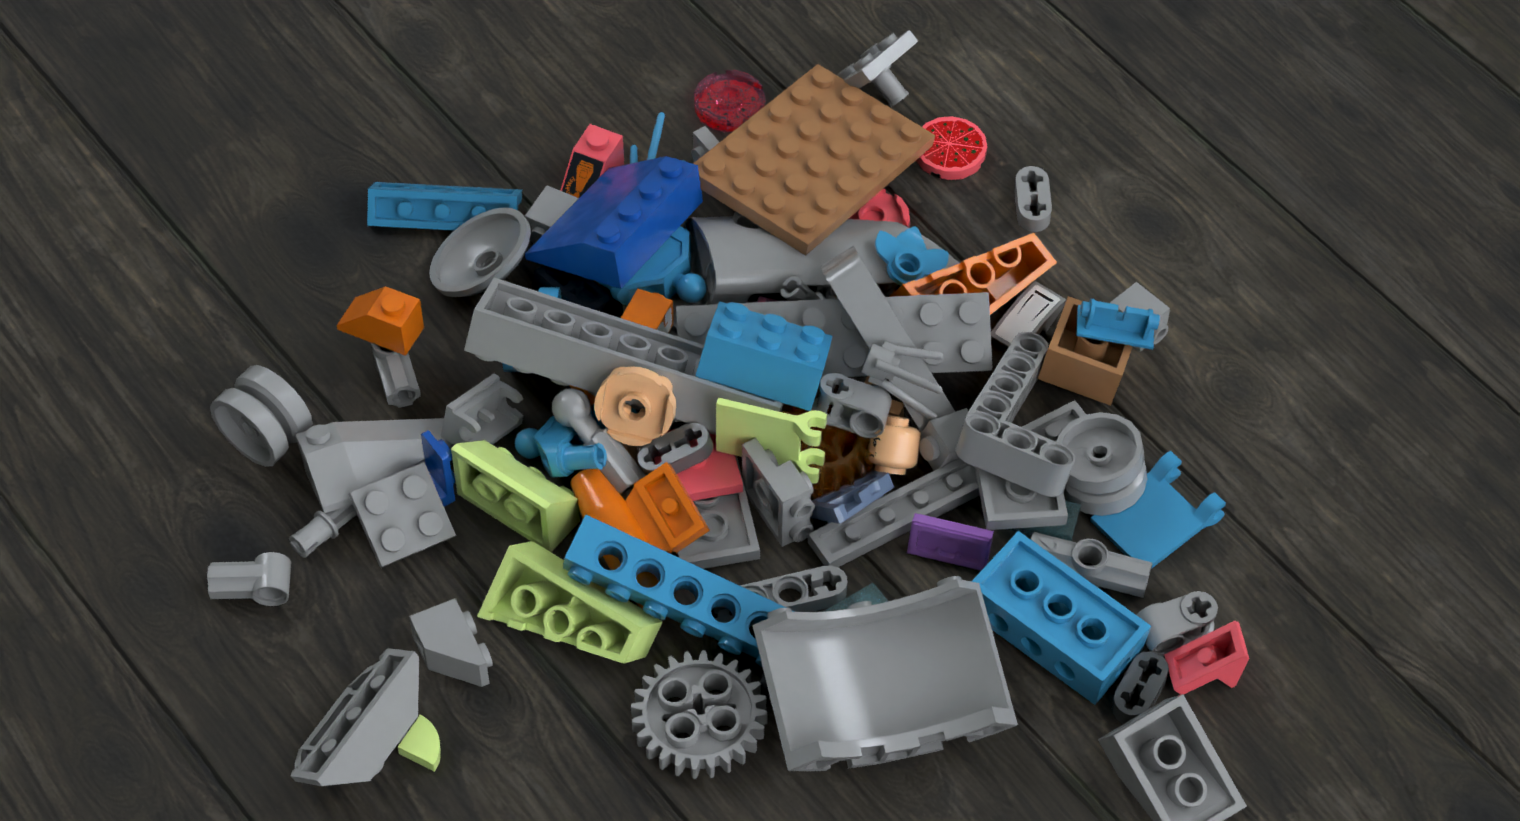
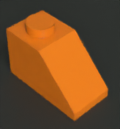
[337,286,424,356]

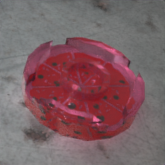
[694,70,766,132]

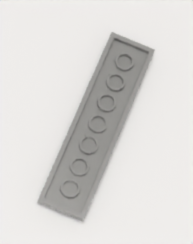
[676,292,992,378]

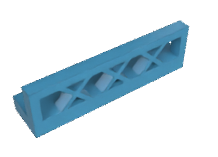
[367,182,522,230]

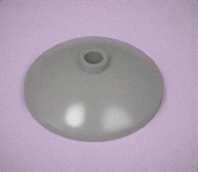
[429,208,531,297]

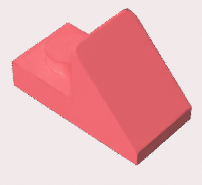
[1164,620,1249,695]

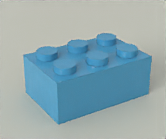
[695,301,833,411]

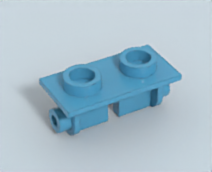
[1076,299,1160,350]

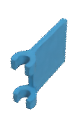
[1090,451,1226,569]

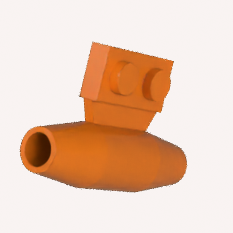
[570,462,710,609]

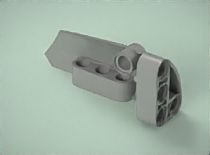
[685,212,959,305]

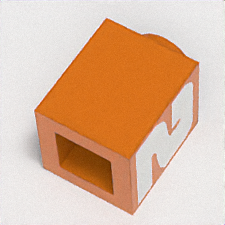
[621,288,674,333]

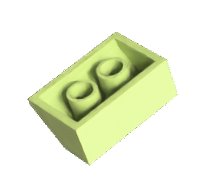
[451,440,580,552]

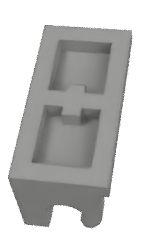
[441,374,524,445]

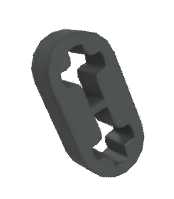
[637,423,714,475]
[1112,651,1169,724]

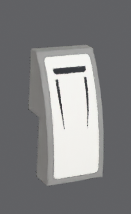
[991,281,1067,349]

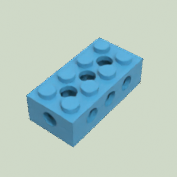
[971,531,1151,705]

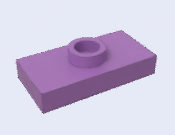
[907,513,994,570]

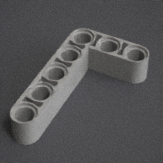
[821,246,955,433]
[955,332,1075,497]

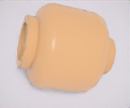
[866,415,921,475]

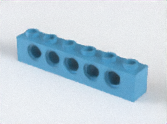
[563,515,795,668]

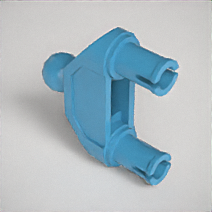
[596,226,707,306]
[515,404,637,478]

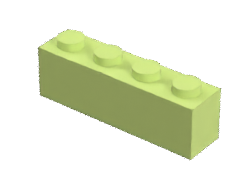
[477,541,663,664]

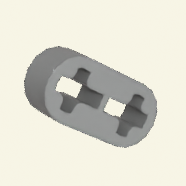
[1014,166,1052,232]

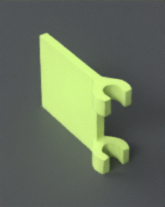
[716,398,827,484]

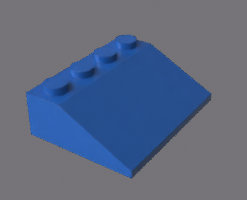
[525,156,703,289]

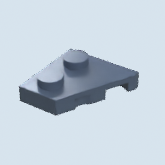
[811,471,894,524]

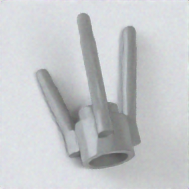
[861,340,943,420]

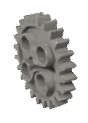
[631,650,767,779]

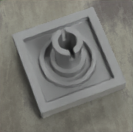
[837,30,918,107]

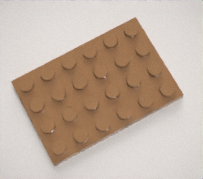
[693,64,935,256]

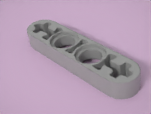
[713,565,848,623]

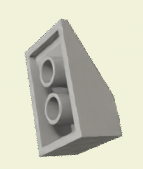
[1098,694,1247,821]

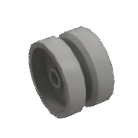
[210,365,313,467]
[1057,412,1148,516]

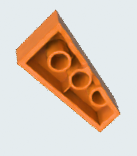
[889,233,1057,315]

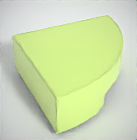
[398,715,441,772]

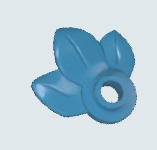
[875,226,949,286]

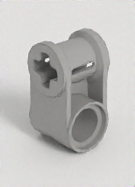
[811,373,892,438]
[1137,591,1218,657]

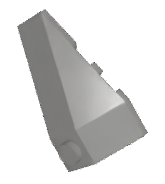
[295,418,454,514]

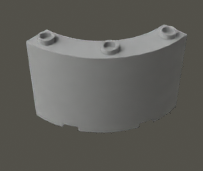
[752,576,1018,771]

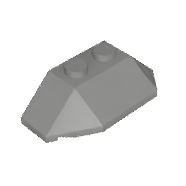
[291,648,419,786]

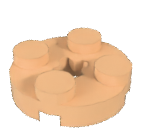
[594,367,676,446]

